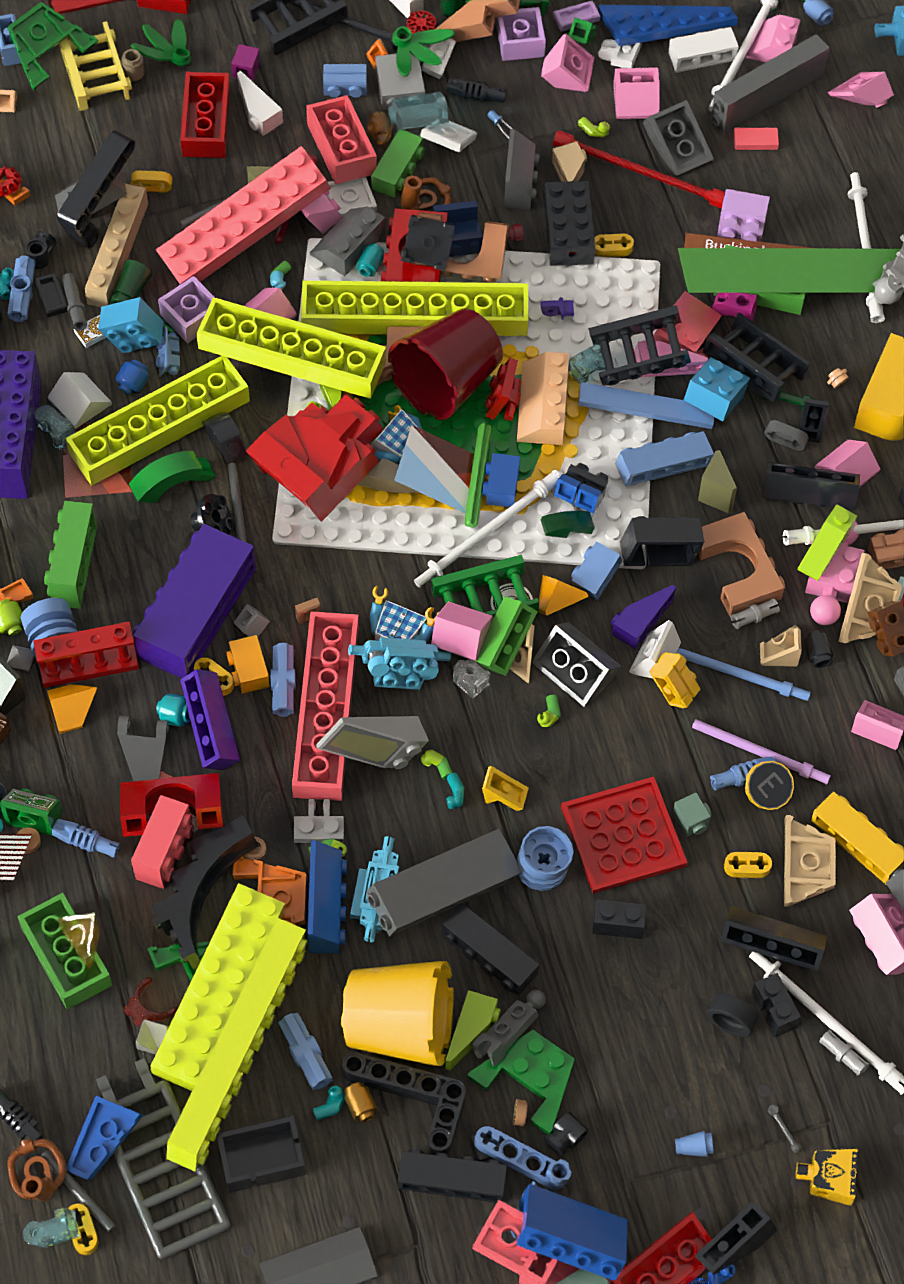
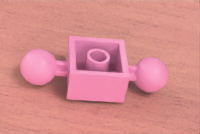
[805,521,864,625]

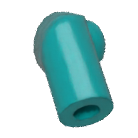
[0,268,14,300]
[446,773,464,809]

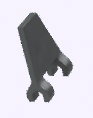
[117,716,169,781]

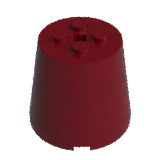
[388,308,503,420]

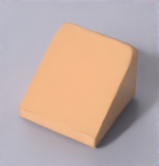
[0,90,18,113]

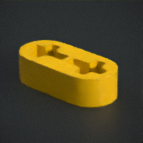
[130,171,172,192]
[594,234,634,257]
[194,658,234,696]
[724,852,772,878]
[65,1204,98,1255]

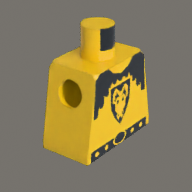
[796,1149,858,1206]

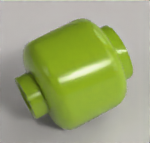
[0,599,22,636]

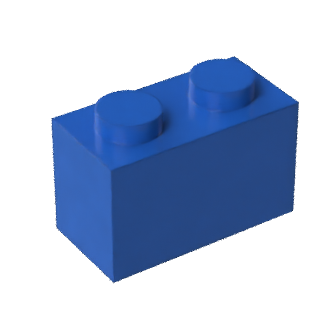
[482,453,520,507]

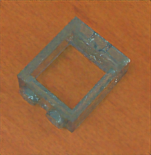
[388,92,449,130]

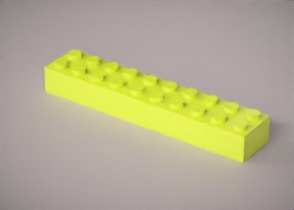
[301,281,528,336]
[167,918,308,1171]

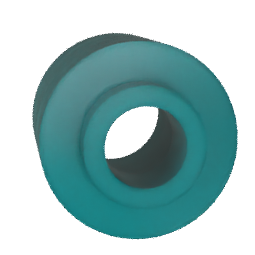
[356,243,384,277]

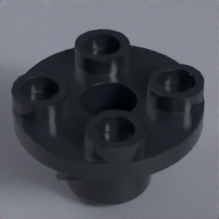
[190,494,235,535]

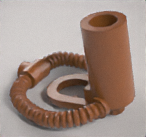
[401,176,452,210]
[7,1139,67,1202]

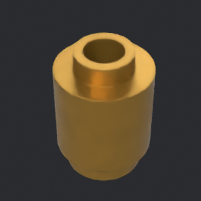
[344,1082,378,1123]

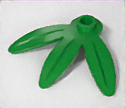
[131,19,191,67]
[392,26,455,77]

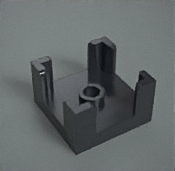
[401,214,456,271]

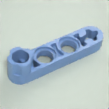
[474,1126,571,1190]

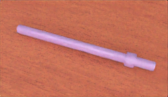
[692,719,831,784]

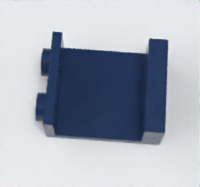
[433,201,484,257]

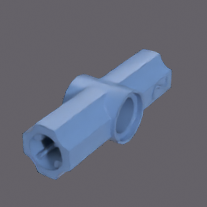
[7,256,36,322]
[271,643,296,717]
[278,1013,333,1090]

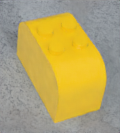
[854,333,904,441]

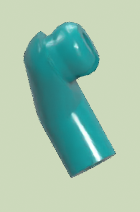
[313,1086,345,1121]

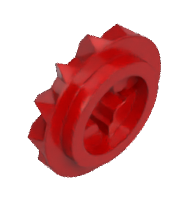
[0,165,22,196]

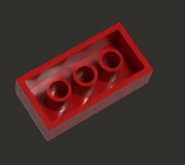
[180,72,230,158]

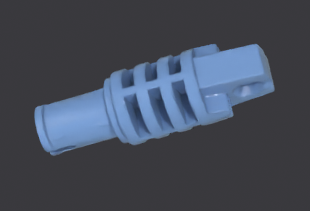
[710,756,776,791]
[52,819,121,858]

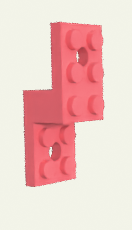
[473,1200,612,1284]

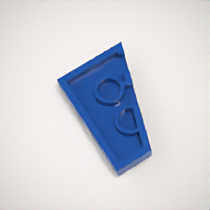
[66,1096,144,1180]

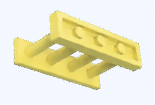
[59,21,132,111]

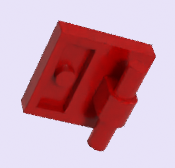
[485,358,521,421]

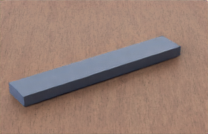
[578,382,714,429]

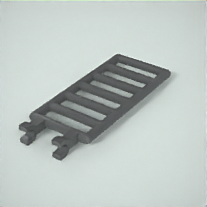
[96,1058,231,1259]

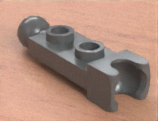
[473,989,546,1066]

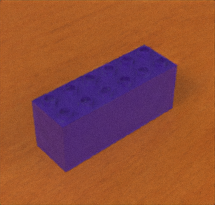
[0,350,42,499]
[132,524,256,678]

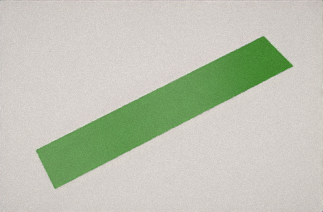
[678,248,904,293]

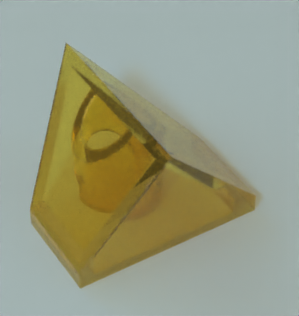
[58,913,100,968]

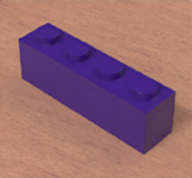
[180,669,240,770]

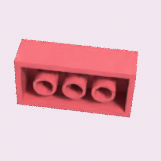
[307,95,377,184]

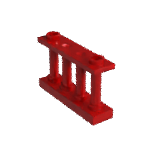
[33,621,139,688]

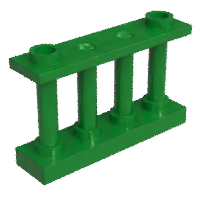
[431,554,539,622]

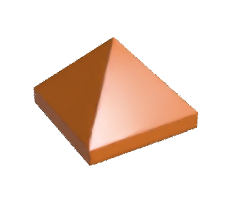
[366,39,389,69]

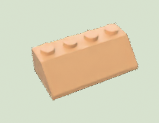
[517,352,569,445]

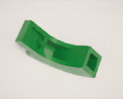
[129,451,215,503]

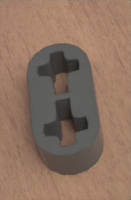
[764,420,809,451]

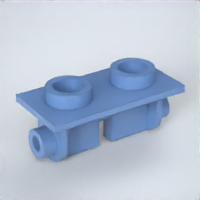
[155,327,180,377]

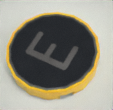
[745,761,794,810]

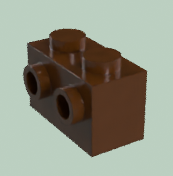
[868,601,904,656]

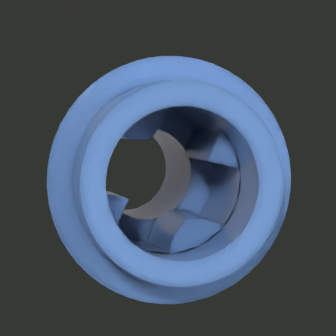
[675,1131,714,1157]

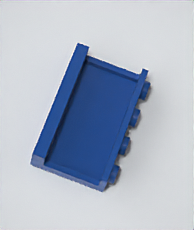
[516,1184,627,1280]

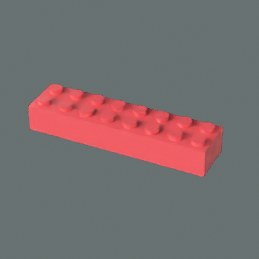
[156,146,331,285]
[292,612,359,801]

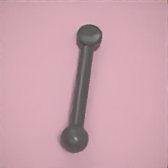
[768,1105,801,1153]

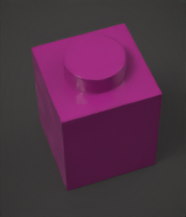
[231,44,260,82]

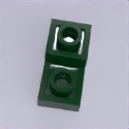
[541,511,595,538]

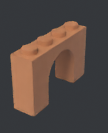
[412,212,509,282]
[697,512,785,618]

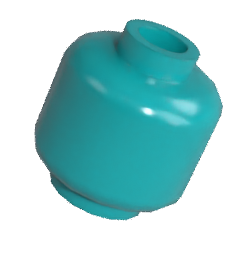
[156,693,191,727]

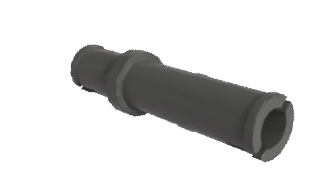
[62,273,87,331]

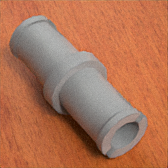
[731,598,780,629]
[819,1030,869,1076]

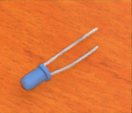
[488,110,512,139]

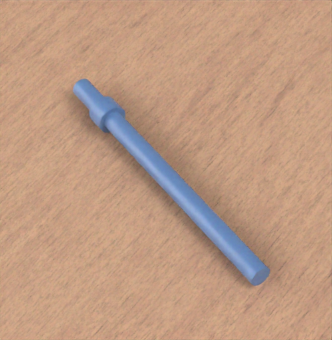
[676,648,811,701]

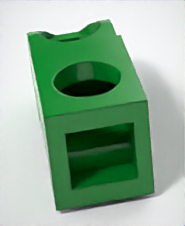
[569,17,597,44]

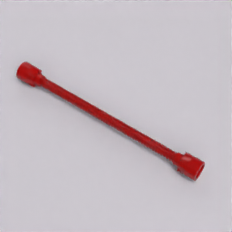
[553,130,725,209]

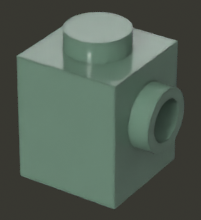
[673,793,711,836]

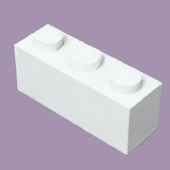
[669,27,739,72]

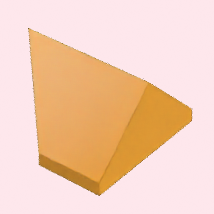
[539,575,589,616]
[47,684,97,734]

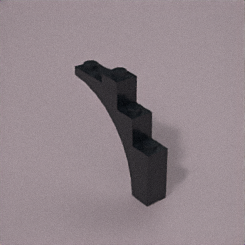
[152,815,259,970]

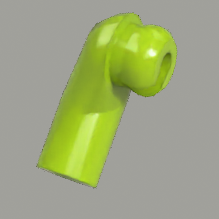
[578,117,610,137]

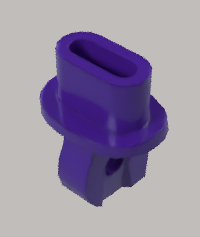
[540,297,574,320]

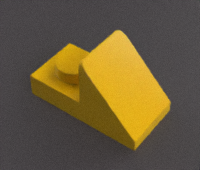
[482,766,529,811]

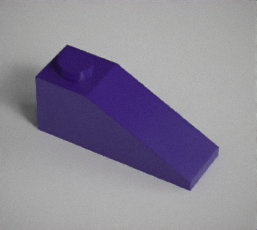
[611,585,676,650]

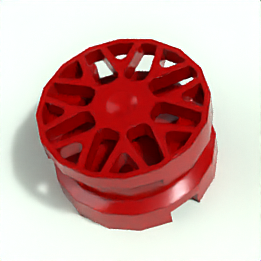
[407,11,436,34]

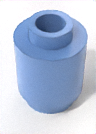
[803,0,834,26]

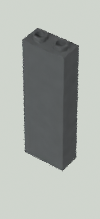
[711,34,830,133]
[366,829,522,936]

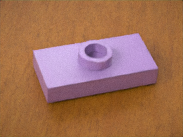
[553,1,600,32]

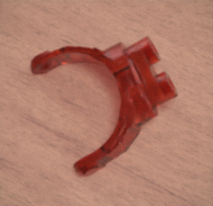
[123,977,178,1027]

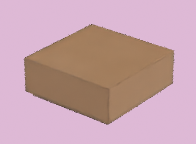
[295,598,321,624]

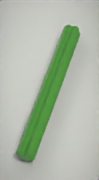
[464,423,492,528]

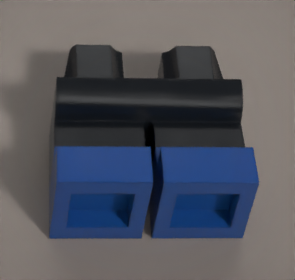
[554,463,609,514]

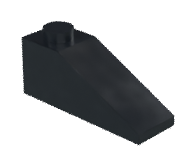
[799,398,829,443]
[695,1201,778,1275]

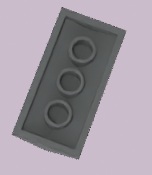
[259,1227,378,1284]

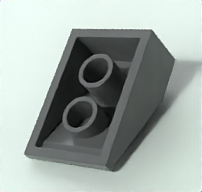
[643,100,714,177]

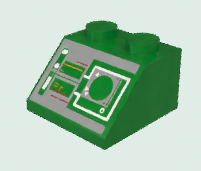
[0,788,63,836]

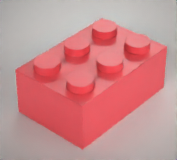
[131,795,194,889]

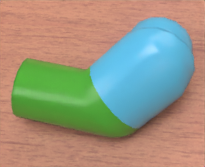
[270,261,291,290]

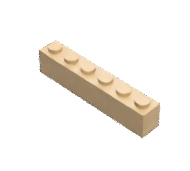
[85,184,148,307]

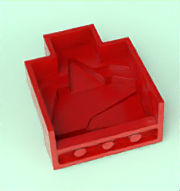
[246,394,383,522]

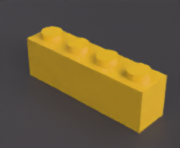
[811,791,904,884]

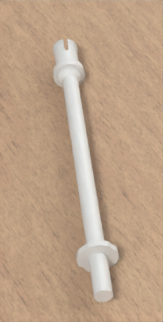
[708,0,778,112]
[848,173,885,323]
[414,469,561,588]
[783,520,904,545]
[749,952,904,1095]

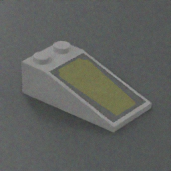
[316,716,429,769]

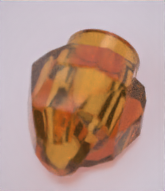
[367,112,393,145]

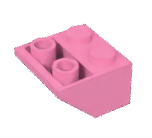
[613,68,659,119]

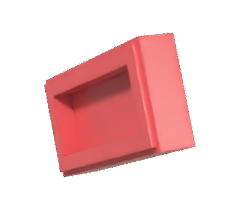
[734,128,779,150]

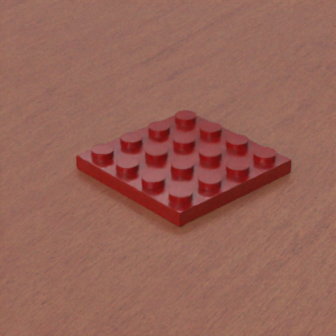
[561,777,687,894]

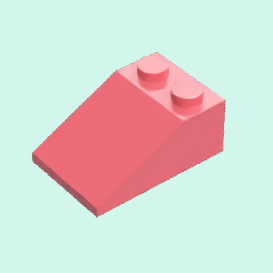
[654,291,722,353]

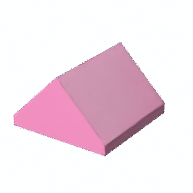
[244,288,297,320]
[815,440,880,488]
[431,601,493,661]
[851,700,904,750]

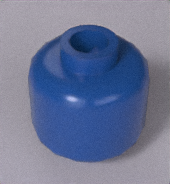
[115,359,149,395]

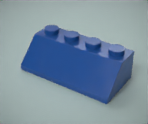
[308,840,347,954]

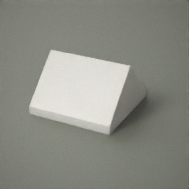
[48,372,112,429]
[629,620,681,679]

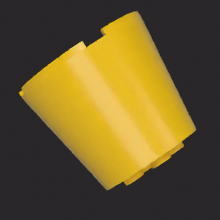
[341,961,454,1066]

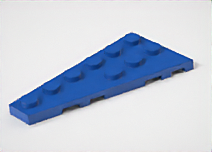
[597,5,738,46]

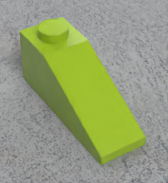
[797,504,857,581]
[445,990,501,1070]

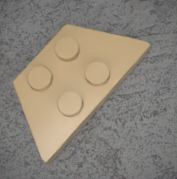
[838,553,902,643]
[784,815,836,907]

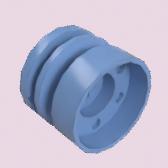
[20,598,78,657]
[516,826,573,891]

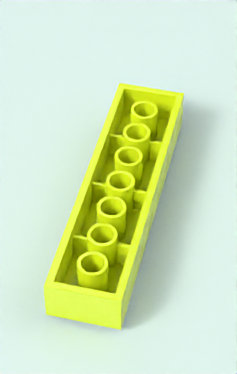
[197,297,386,399]
[65,356,250,486]
[151,883,285,1091]

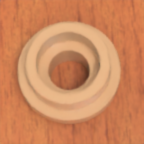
[827,368,849,388]

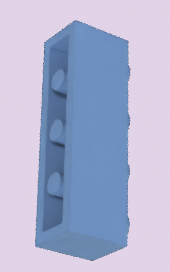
[615,431,714,487]

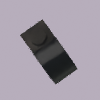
[202,412,248,464]

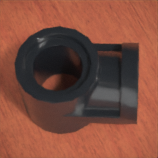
[25,231,57,269]
[544,1112,589,1157]

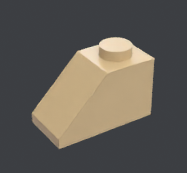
[552,142,587,182]

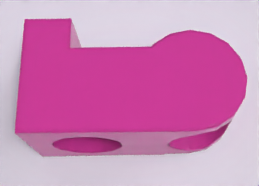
[712,293,757,322]

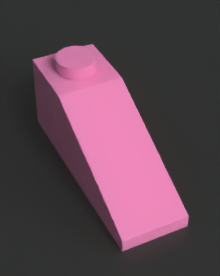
[634,340,708,377]

